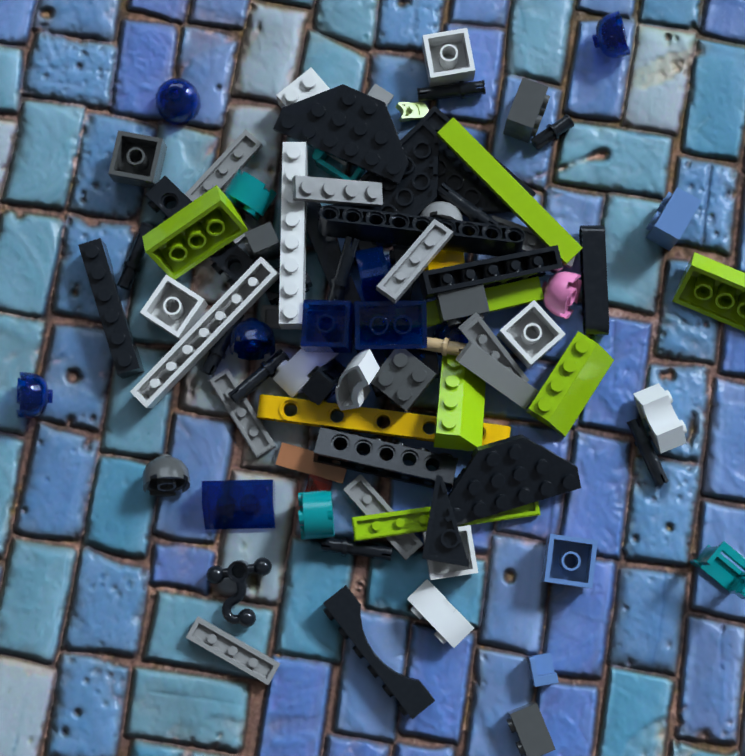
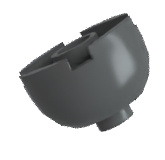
[143,454,190,497]

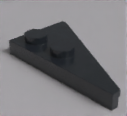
[422,475,469,567]

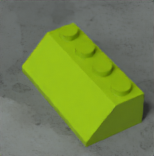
[142,185,248,280]
[672,252,745,332]
[526,331,614,437]
[434,354,486,451]

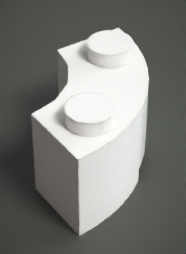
[273,334,339,398]
[335,349,380,411]
[633,383,687,454]
[407,579,474,648]

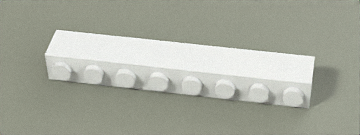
[279,142,308,329]
[130,256,280,408]

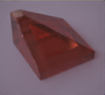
[305,474,333,492]

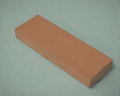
[275,442,347,484]

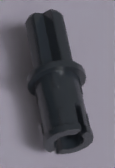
[531,114,574,150]

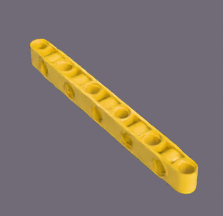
[256,394,511,446]

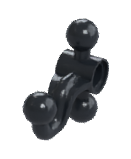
[206,557,272,627]

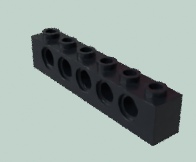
[146,176,255,286]
[418,245,563,300]
[313,427,458,492]

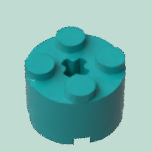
[224,169,277,220]
[298,490,335,540]

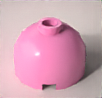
[542,271,582,319]

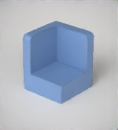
[527,653,559,687]

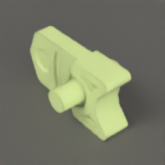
[395,102,429,122]

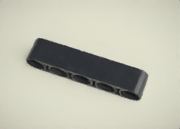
[579,225,609,336]

